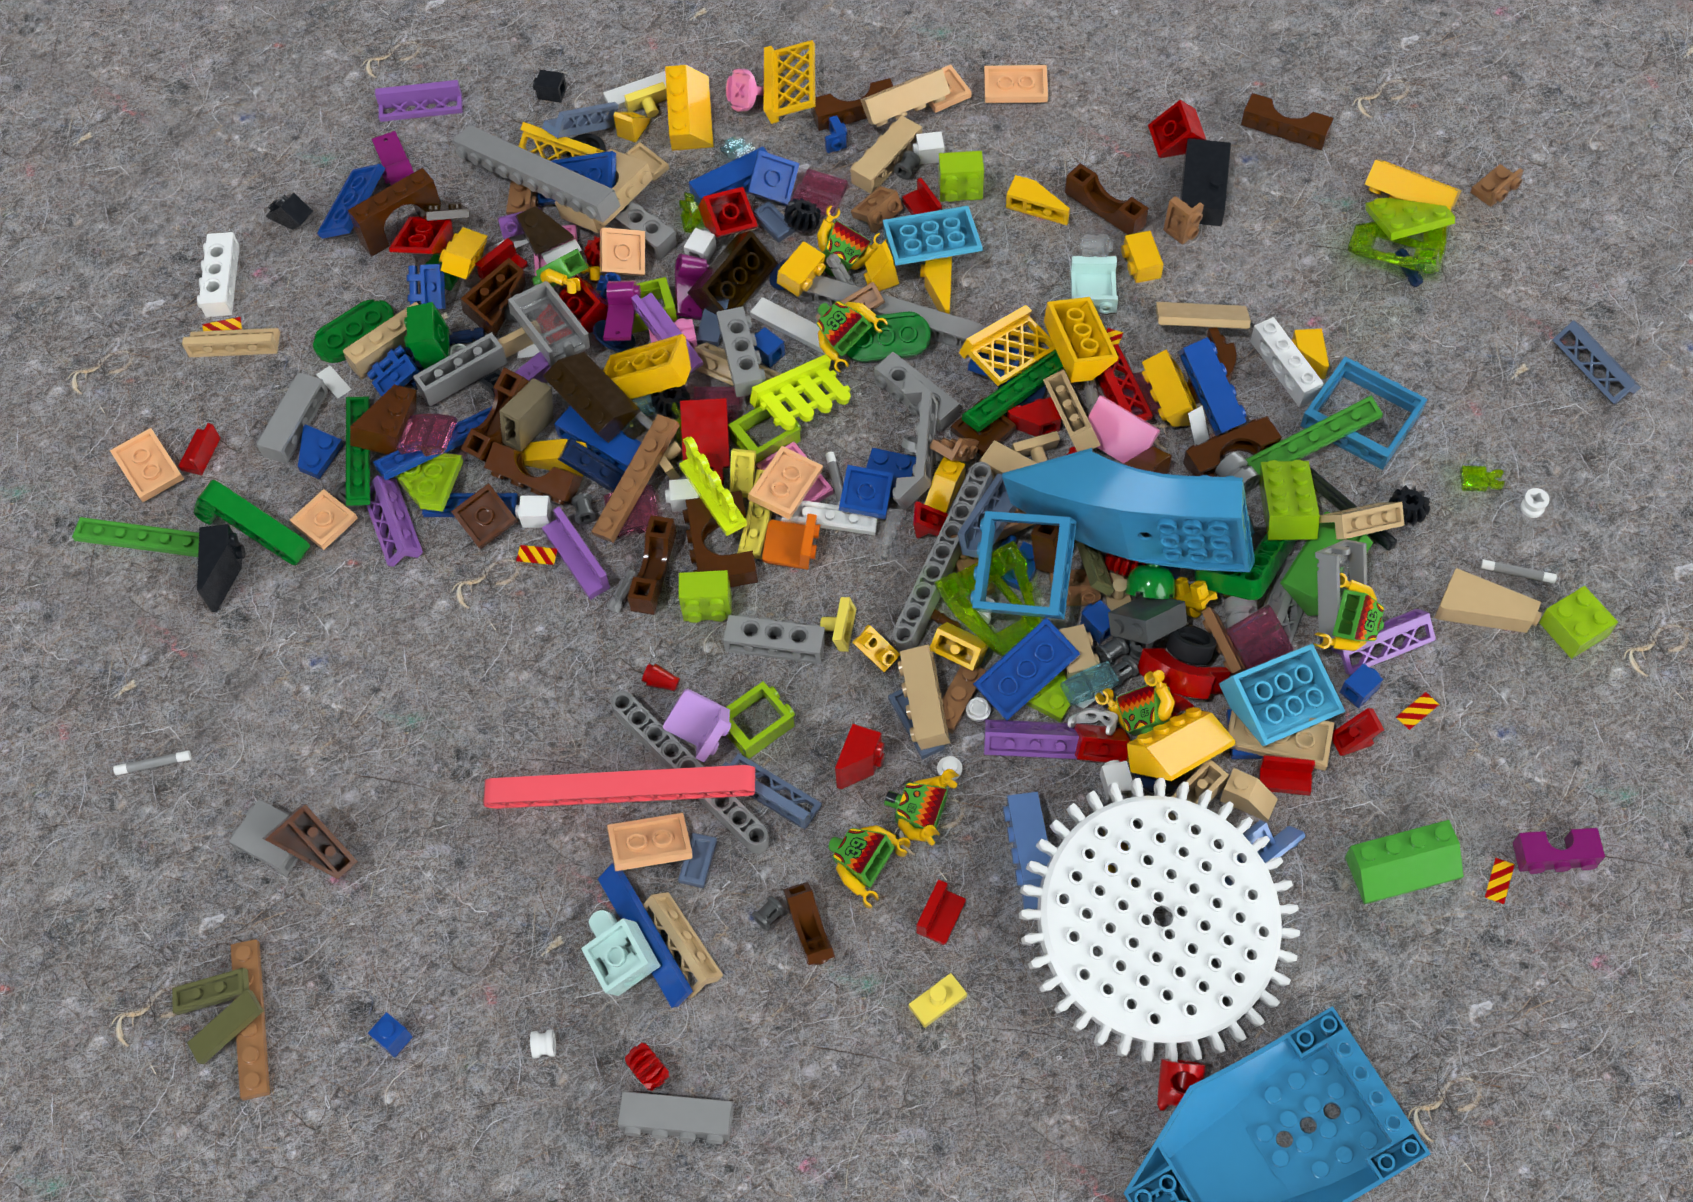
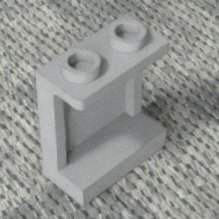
[229,799,299,877]

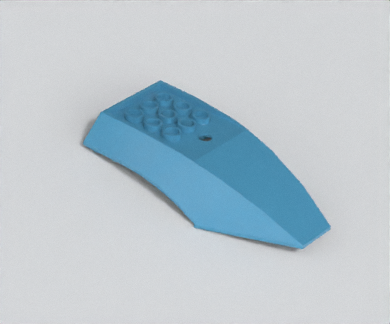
[1002,448,1255,572]
[1124,1006,1431,1202]

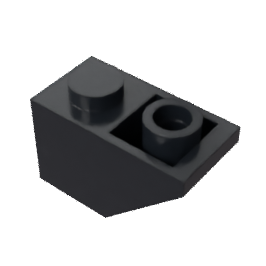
[266,193,313,230]

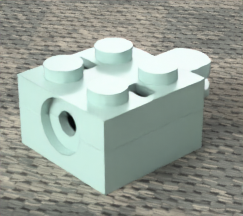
[581,910,661,996]

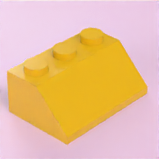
[1142,349,1197,427]

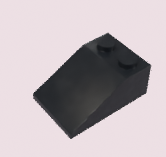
[197,524,246,612]

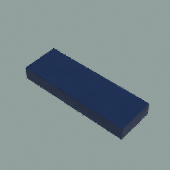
[558,438,625,493]

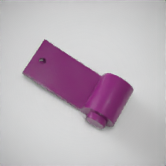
[372,131,414,185]
[675,253,709,320]
[603,281,641,341]

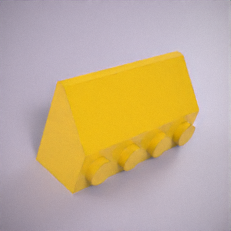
[665,65,714,151]
[1364,159,1462,211]
[1044,297,1118,383]
[603,334,691,399]
[1127,707,1235,781]

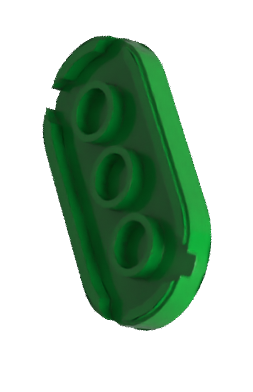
[313,299,395,363]
[846,311,931,363]

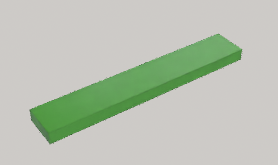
[1246,395,1383,475]
[72,517,199,557]

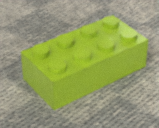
[1259,460,1320,540]

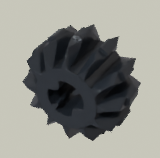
[784,198,821,233]
[652,385,691,420]
[1389,485,1430,527]

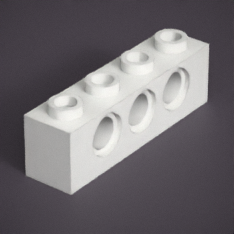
[197,232,239,317]
[1250,317,1324,408]

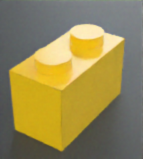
[1121,231,1164,283]
[777,241,826,297]
[930,622,990,671]

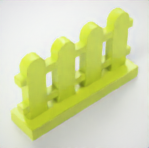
[750,354,851,430]
[679,437,747,536]

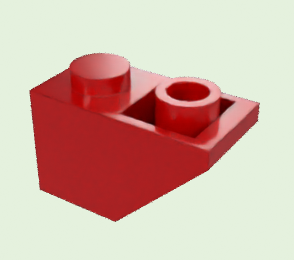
[1007,397,1061,437]

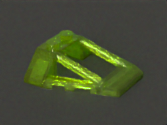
[1348,222,1449,274]
[934,540,1041,657]

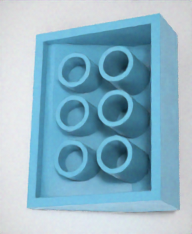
[883,206,983,266]
[1219,643,1346,747]

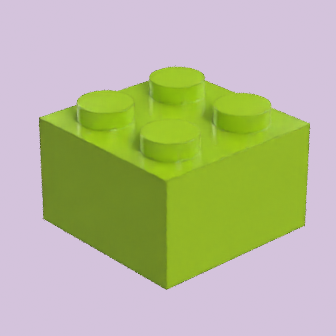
[938,151,984,202]
[679,570,732,623]
[1539,585,1618,659]

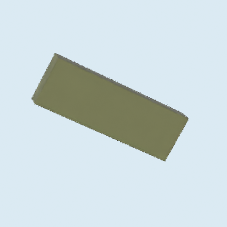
[1075,540,1114,596]
[172,968,249,1015]
[187,989,264,1065]

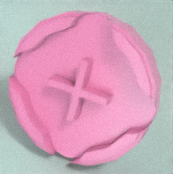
[726,69,764,112]

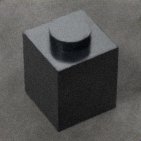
[533,70,567,103]

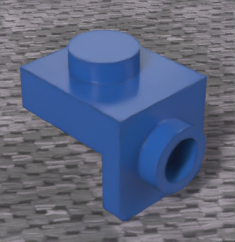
[825,115,847,153]

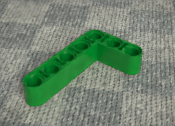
[193,480,310,566]
[1195,533,1297,600]

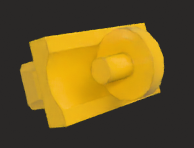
[1170,577,1218,618]
[852,624,900,673]

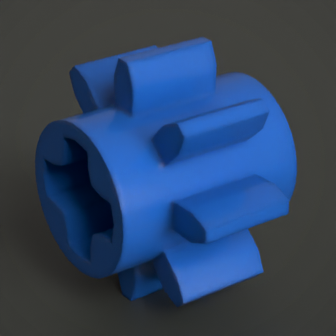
[596,272,621,300]

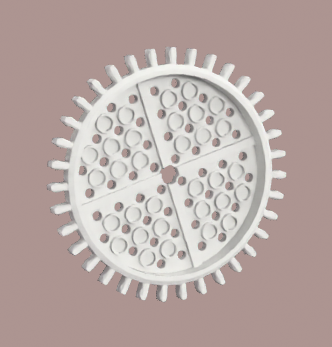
[1019,778,1300,1063]

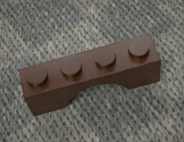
[811,78,893,131]
[1241,93,1334,150]
[1065,163,1149,235]
[461,367,529,463]
[1183,416,1282,477]
[484,442,583,505]
[627,515,677,615]

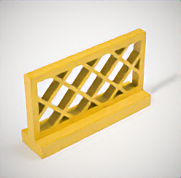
[764,40,816,124]
[518,122,605,161]
[959,305,1055,386]

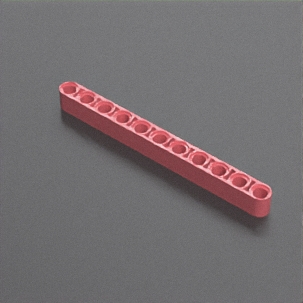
[483,765,755,809]

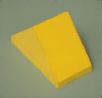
[614,112,651,143]

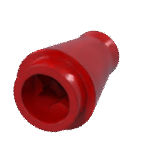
[642,663,680,692]

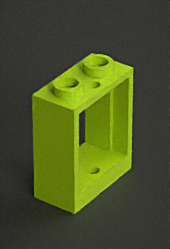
[632,277,677,333]
[728,405,802,468]
[726,681,795,759]

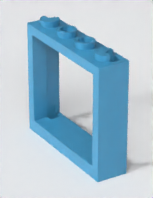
[1300,356,1427,470]
[970,511,1077,619]

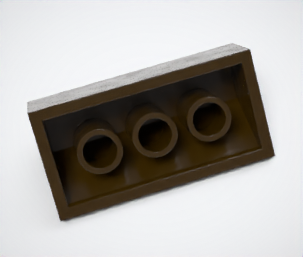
[687,230,778,315]
[543,352,641,443]

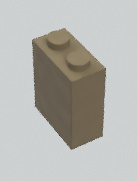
[499,378,554,451]

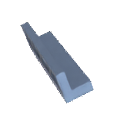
[542,102,619,138]
[1552,320,1641,404]
[958,474,1017,558]
[722,753,822,830]

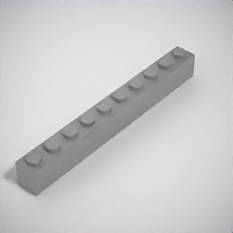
[452,125,621,222]

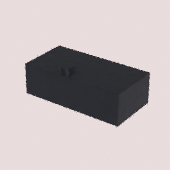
[1180,138,1231,227]

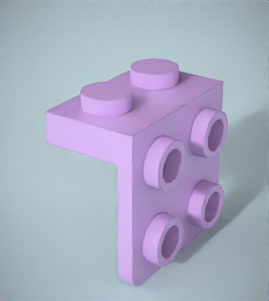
[663,689,731,762]

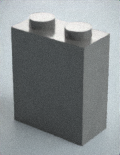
[1108,596,1187,644]

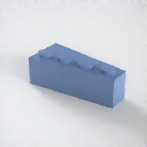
[1003,792,1051,910]

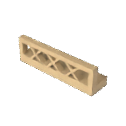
[182,328,280,357]
[694,342,781,386]
[1319,502,1404,539]
[643,892,723,998]

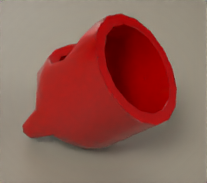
[1157,1058,1206,1111]

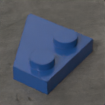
[298,424,344,479]

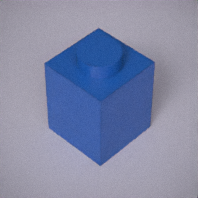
[754,327,785,368]
[1080,600,1111,645]
[1339,663,1383,708]
[368,1012,413,1058]

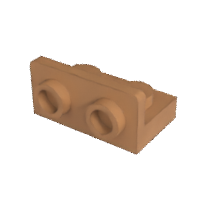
[1470,164,1524,207]
[506,180,538,215]
[851,186,903,233]
[1163,196,1204,245]
[929,438,979,462]
[1049,569,1101,606]

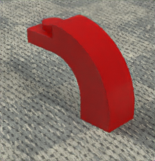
[1138,648,1231,699]

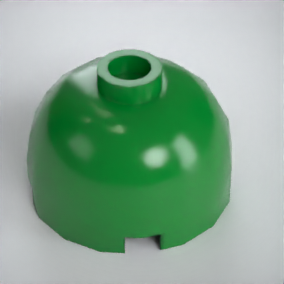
[1125,564,1175,599]

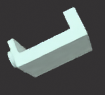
[1070,256,1118,314]

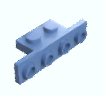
[1225,820,1305,886]

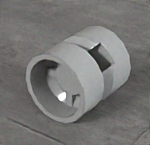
[1216,452,1260,494]
[1224,596,1259,639]

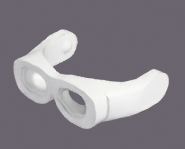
[1068,708,1118,736]

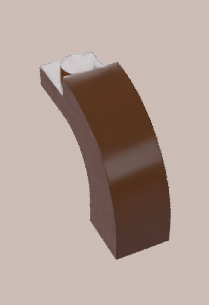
[1187,327,1236,404]
[783,882,835,965]

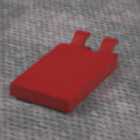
[680,398,730,485]

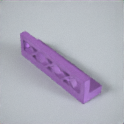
[375,80,463,122]
[631,293,703,374]
[366,475,423,567]
[542,507,610,600]
[1331,609,1436,675]
[984,719,1079,759]

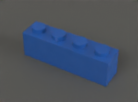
[689,146,768,206]
[1178,337,1247,436]
[554,406,642,471]

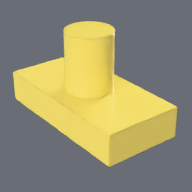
[624,82,667,118]
[729,449,756,498]
[820,597,856,652]
[909,973,967,1028]

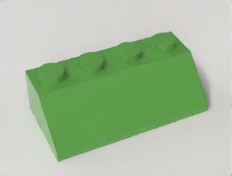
[1280,512,1373,616]
[1345,820,1464,905]

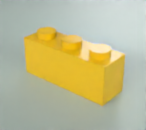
[439,227,488,279]

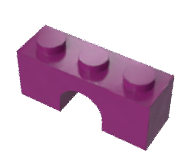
[1512,828,1605,874]

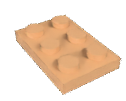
[984,65,1048,103]
[110,428,184,502]
[748,446,823,520]
[607,813,692,871]

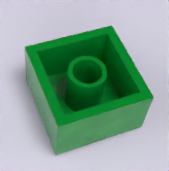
[404,302,450,369]

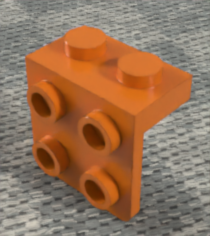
[762,514,820,570]

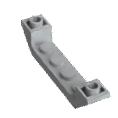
[893,373,938,509]

